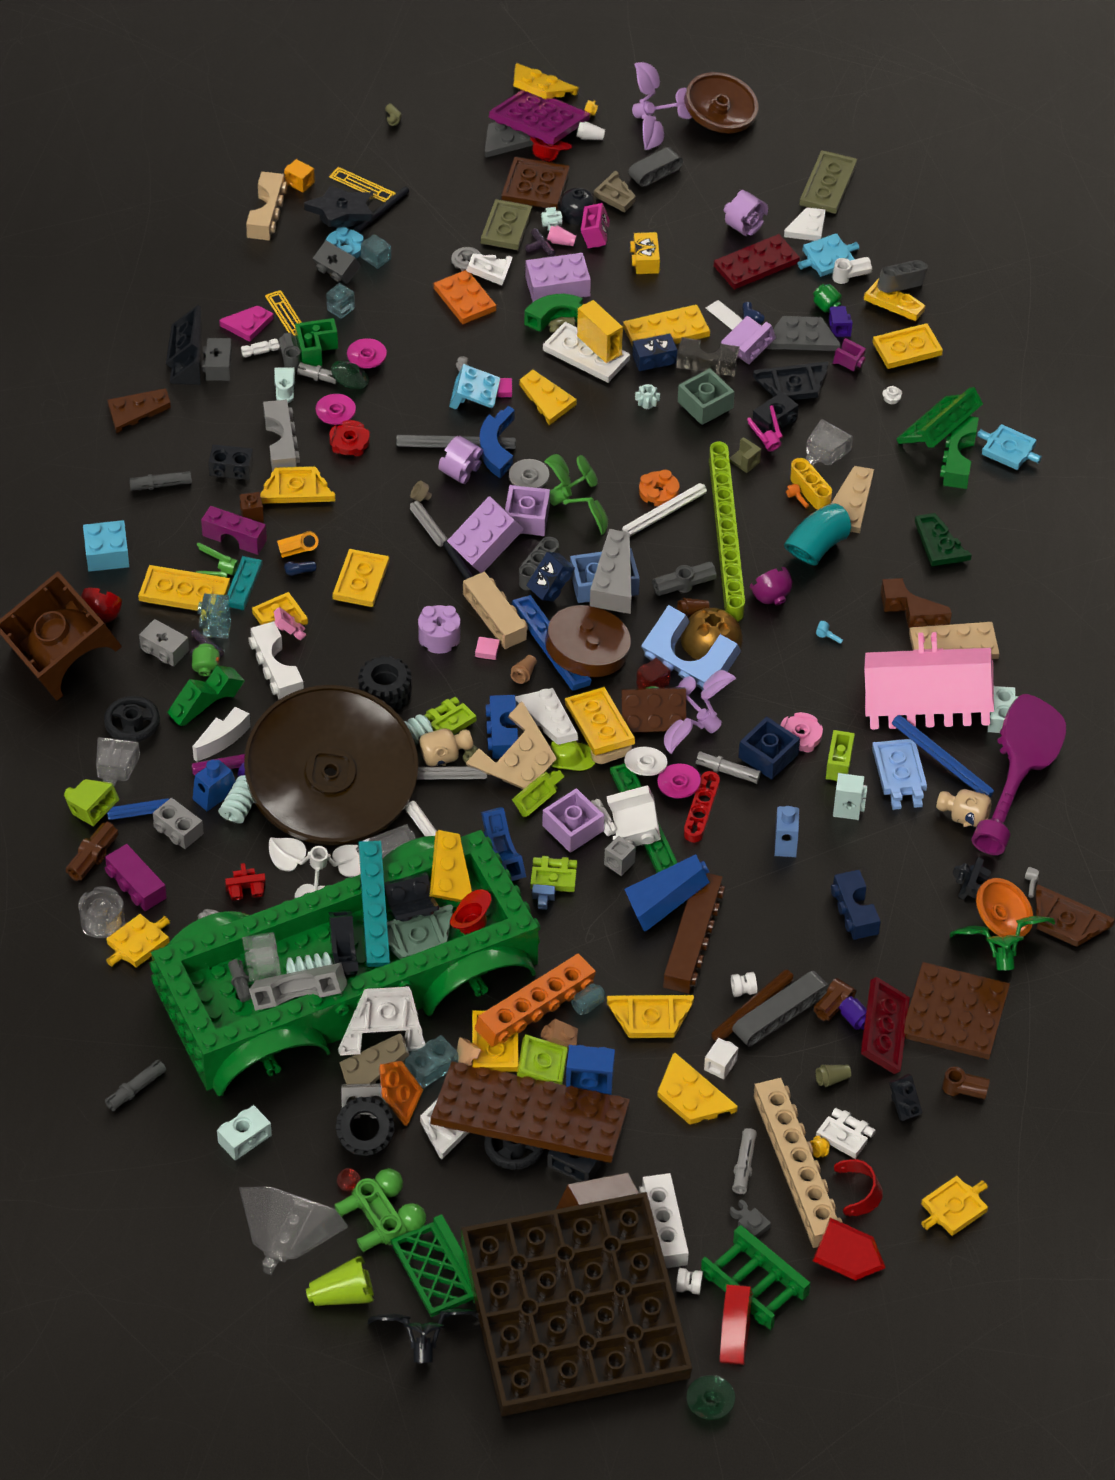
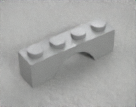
[263,399,300,471]
[249,963,347,1011]

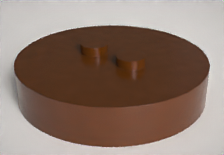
[545,605,631,677]

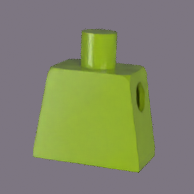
[64,779,120,826]

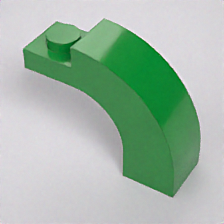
[524,294,583,332]

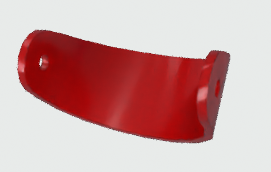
[834,1159,883,1216]

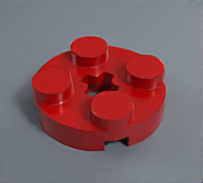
[329,420,370,456]

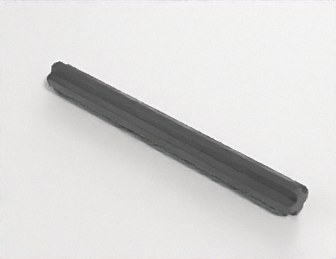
[396,435,516,449]

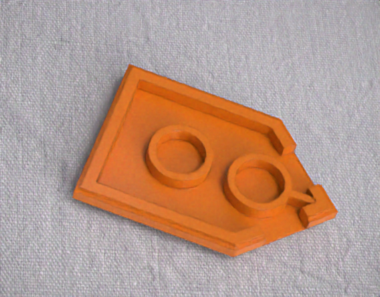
[379,1061,423,1126]

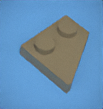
[594,171,636,212]

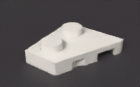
[784,207,826,241]
[466,254,513,285]

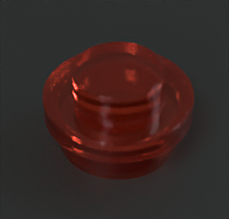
[337,1168,360,1191]

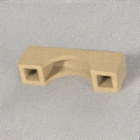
[246,171,287,240]

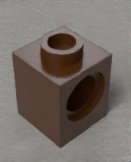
[239,492,264,523]

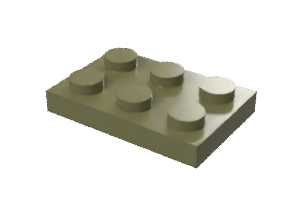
[481,199,532,250]

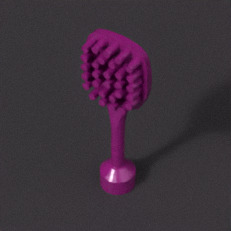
[972,694,1066,855]

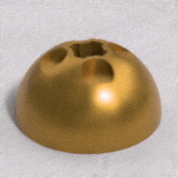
[681,608,743,660]

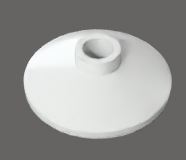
[624,747,667,776]

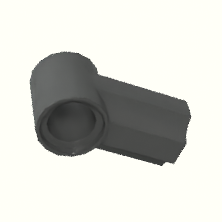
[279,333,301,372]

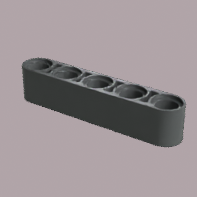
[732,970,829,1046]

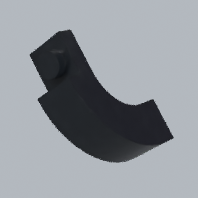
[329,911,359,975]

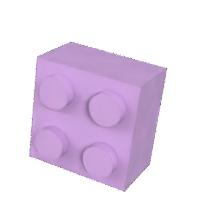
[505,485,550,536]
[542,788,604,853]

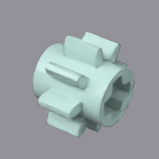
[541,207,562,231]
[635,384,660,409]

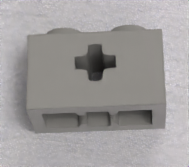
[139,619,189,666]

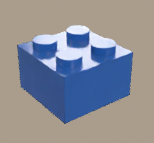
[566,1045,615,1095]

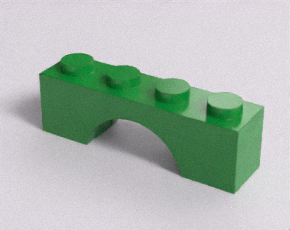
[940,416,979,489]

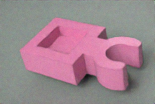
[274,607,306,641]

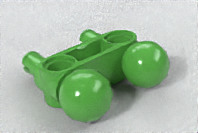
[334,1168,426,1253]

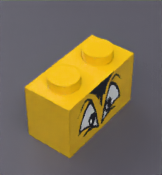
[630,232,660,274]

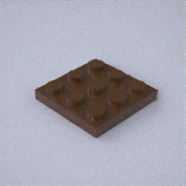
[502,157,570,210]

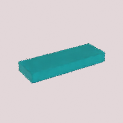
[224,556,263,610]

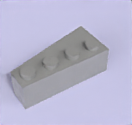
[590,529,631,614]

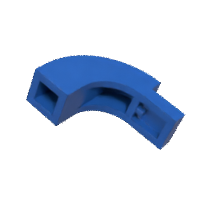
[480,405,515,478]
[481,807,526,881]

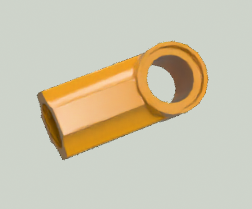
[277,531,319,558]

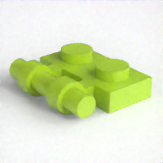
[425,697,476,735]
[531,856,577,892]

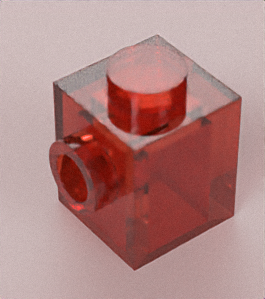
[636,658,670,688]

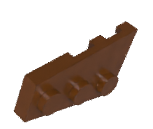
[107,388,171,433]

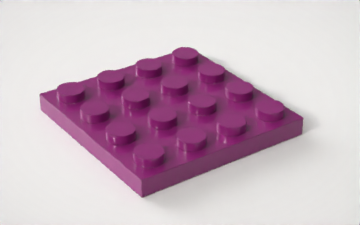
[488,90,590,144]

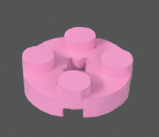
[781,712,823,753]

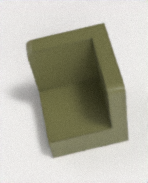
[730,437,761,473]

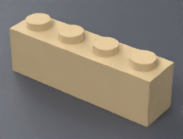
[463,571,528,649]

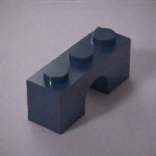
[831,870,881,940]

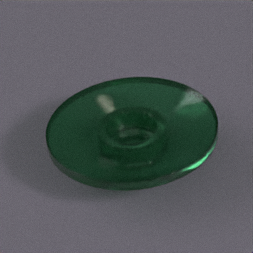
[331,361,369,389]
[687,1375,735,1420]

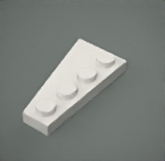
[515,688,578,745]

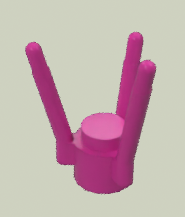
[747,405,783,452]

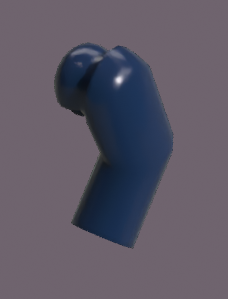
[742,302,765,324]
[284,561,316,576]

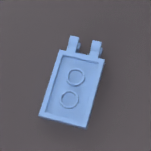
[872,739,927,810]

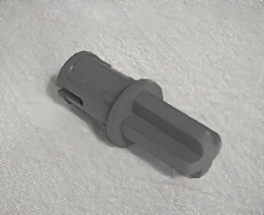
[228,959,251,1002]

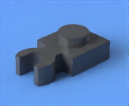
[730,1200,771,1238]

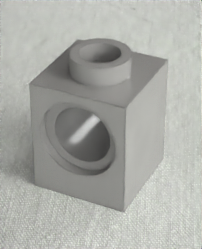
[604,836,636,876]

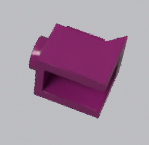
[832,338,866,371]

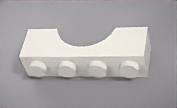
[248,621,304,699]

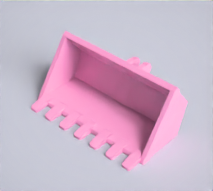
[864,632,994,729]

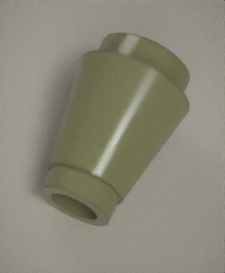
[815,1064,851,1087]

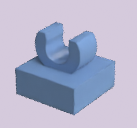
[532,884,555,910]

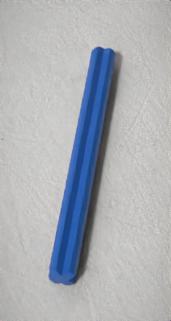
[892,715,994,797]

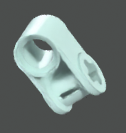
[275,367,295,403]

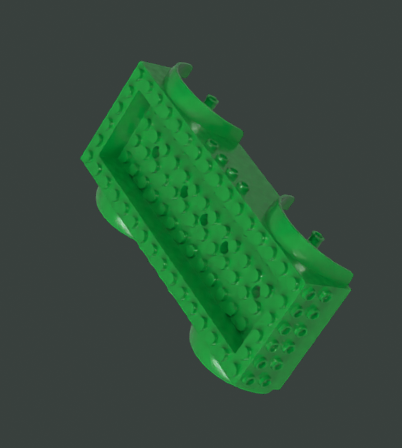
[149,830,540,1096]

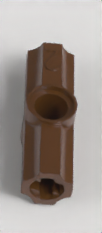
[66,822,119,881]

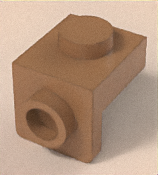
[541,1019,578,1050]

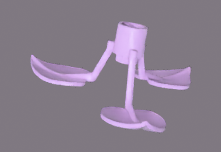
[632,62,692,150]
[664,670,736,754]

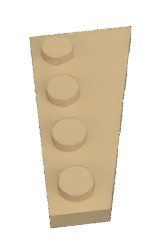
[831,466,874,533]

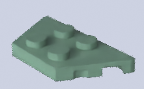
[387,904,453,959]

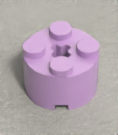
[724,190,768,236]
[438,436,483,484]
[418,605,460,654]

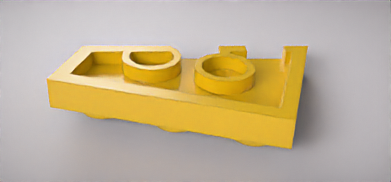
[519,370,577,425]

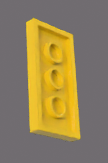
[623,304,710,346]
[138,565,230,614]
[565,687,635,756]

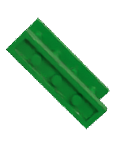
[701,1225,810,1330]

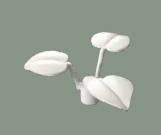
[269,837,360,898]

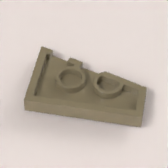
[339,1033,410,1100]

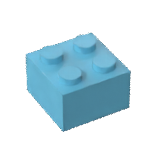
[83,520,129,572]

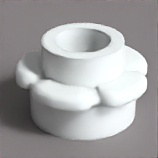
[882,386,902,404]

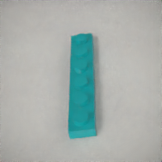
[358,841,390,967]

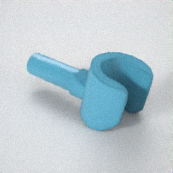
[816,621,843,644]

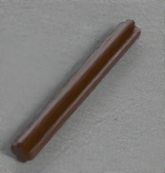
[711,969,794,1042]

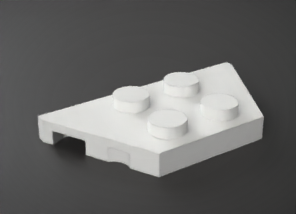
[420,1100,469,1159]

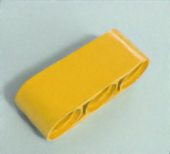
[790,458,832,510]

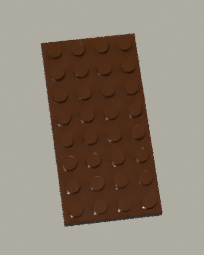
[430,1061,630,1163]

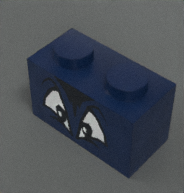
[632,333,677,371]
[526,552,575,601]

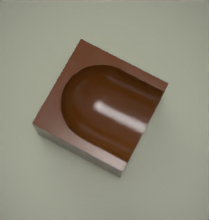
[0,571,122,701]

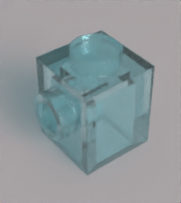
[361,234,391,269]

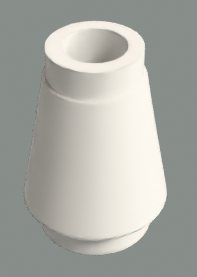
[577,121,605,140]

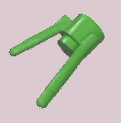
[196,543,239,578]

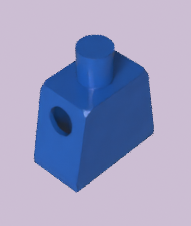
[193,760,236,811]

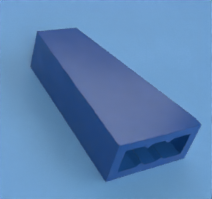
[625,854,710,931]

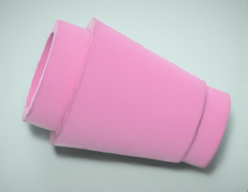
[547,225,577,246]

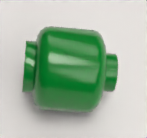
[813,284,842,313]

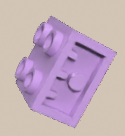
[721,316,776,364]

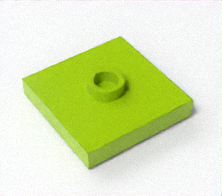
[517,1034,568,1084]

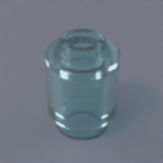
[571,983,605,1015]

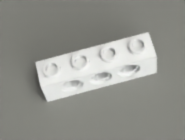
[639,1173,688,1268]

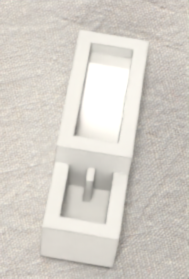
[192,707,250,761]

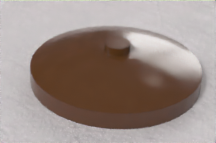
[684,72,758,133]

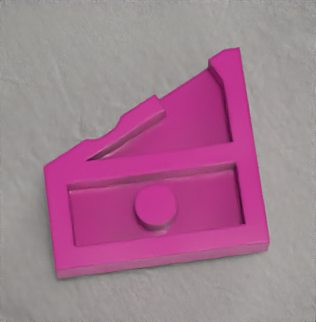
[220,305,274,342]

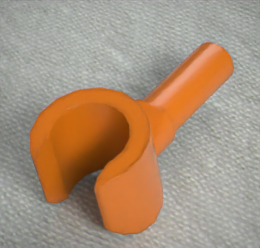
[786,484,809,508]

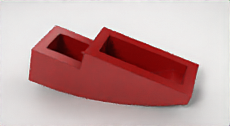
[720,1285,752,1365]

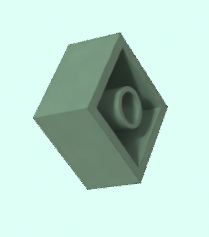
[678,368,735,425]

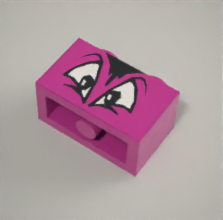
[581,203,610,248]

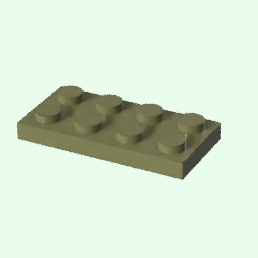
[799,150,857,214]

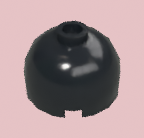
[559,188,596,225]

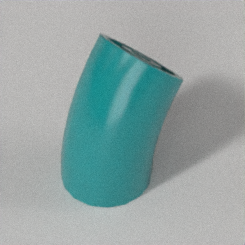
[784,503,851,565]

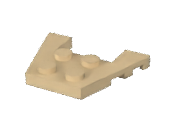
[466,702,557,789]

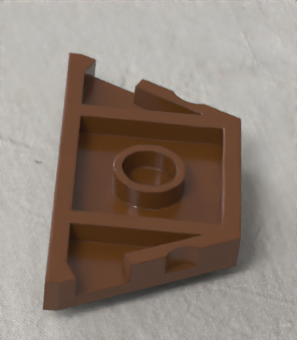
[1036,885,1115,947]

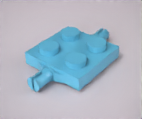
[798,233,859,277]
[977,424,1042,470]

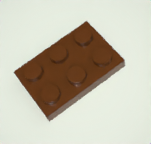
[621,687,686,732]

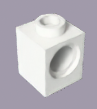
[704,1038,738,1080]

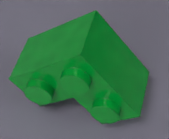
[295,318,338,366]

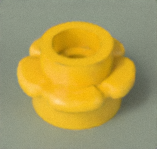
[584,100,598,117]
[810,1135,830,1158]

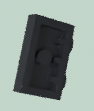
[384,872,439,922]

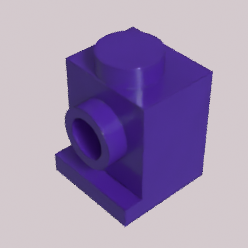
[829,306,853,337]

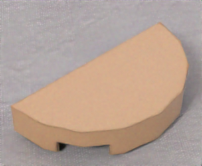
[457,1037,481,1066]

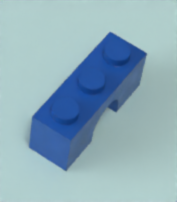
[486,695,518,759]

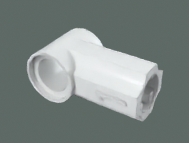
[832,257,872,284]

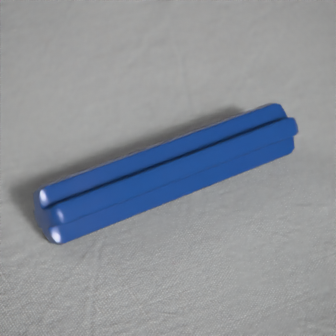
[107,798,169,820]

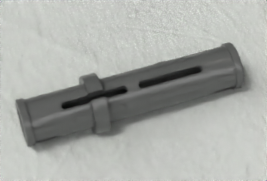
[129,471,192,491]
[105,1060,166,1111]

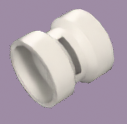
[731,972,757,997]
[676,1268,703,1295]

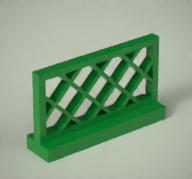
[896,387,983,448]
[391,1214,475,1317]

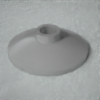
[509,459,549,488]

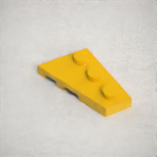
[864,279,925,321]
[430,830,472,902]

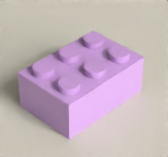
[525,253,591,302]
[447,496,524,573]

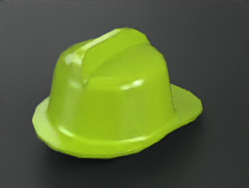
[550,741,595,771]

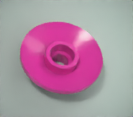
[347,338,387,368]
[316,394,356,425]
[657,764,701,798]

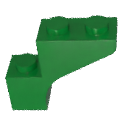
[167,665,245,726]

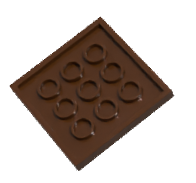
[904,962,1010,1060]

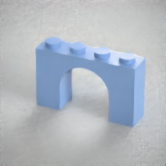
[641,605,741,690]

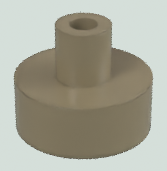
[410,480,432,502]

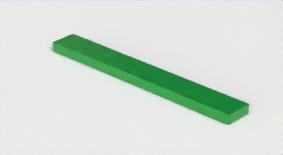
[610,764,678,873]

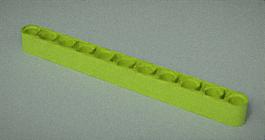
[709,441,745,621]

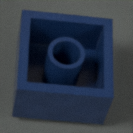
[738,716,800,780]

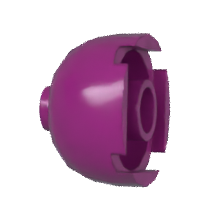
[750,567,792,606]

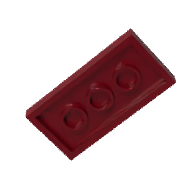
[714,234,800,290]
[861,977,910,1074]

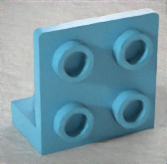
[449,364,500,410]

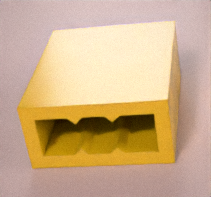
[577,300,623,363]

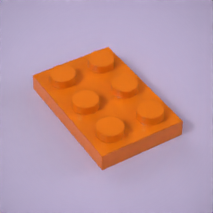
[434,270,496,324]

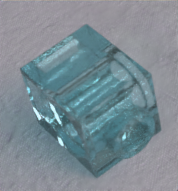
[326,283,355,319]

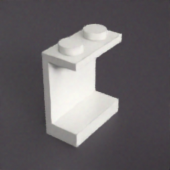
[607,786,661,846]

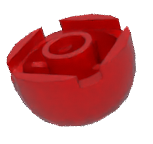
[81,588,122,624]

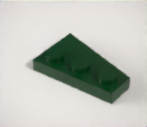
[915,513,972,567]

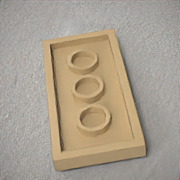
[909,622,999,659]

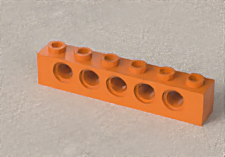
[475,953,596,1047]

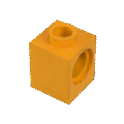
[284,159,315,193]

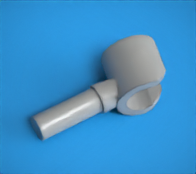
[1025,867,1039,898]

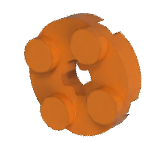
[639,469,680,506]

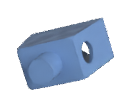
[774,806,799,857]

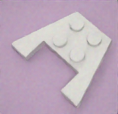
[338,987,426,1055]

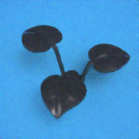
[367,1308,479,1363]

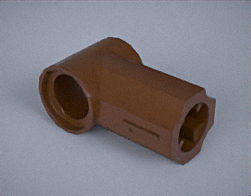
[814,978,857,1021]
[942,1066,990,1099]

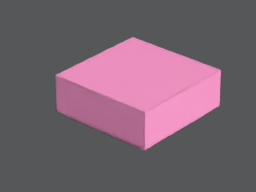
[475,637,500,660]

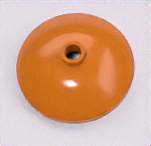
[976,878,1033,937]

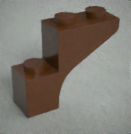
[881,578,952,629]

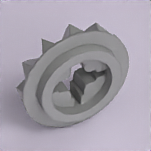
[451,247,481,271]

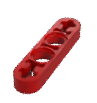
[684,771,720,842]

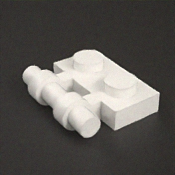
[816,1108,876,1159]

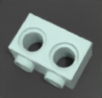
[988,686,1019,733]

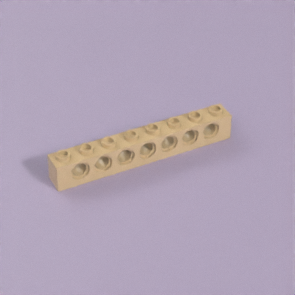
[754,1078,843,1248]

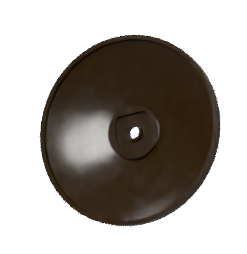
[244,685,418,845]

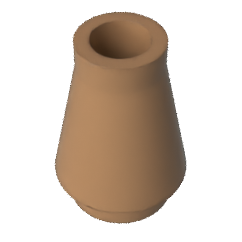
[510,655,537,684]

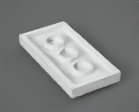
[543,322,630,383]

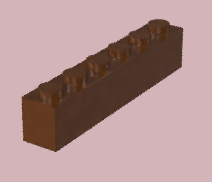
[663,873,725,994]

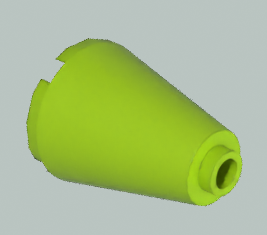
[306,1256,374,1306]

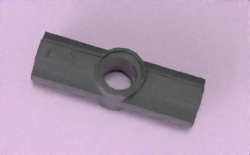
[652,562,716,596]

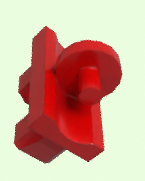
[225,863,266,901]

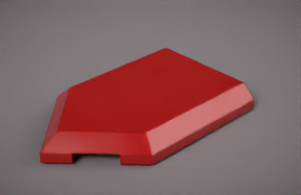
[812,1218,886,1280]

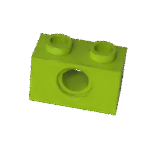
[826,730,855,781]

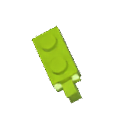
[512,770,564,817]

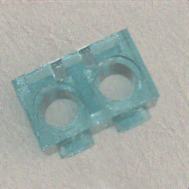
[198,593,231,638]
[405,1035,458,1089]

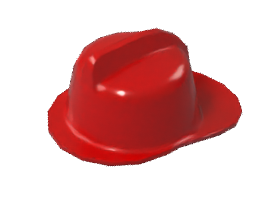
[530,137,572,162]
[450,889,492,935]

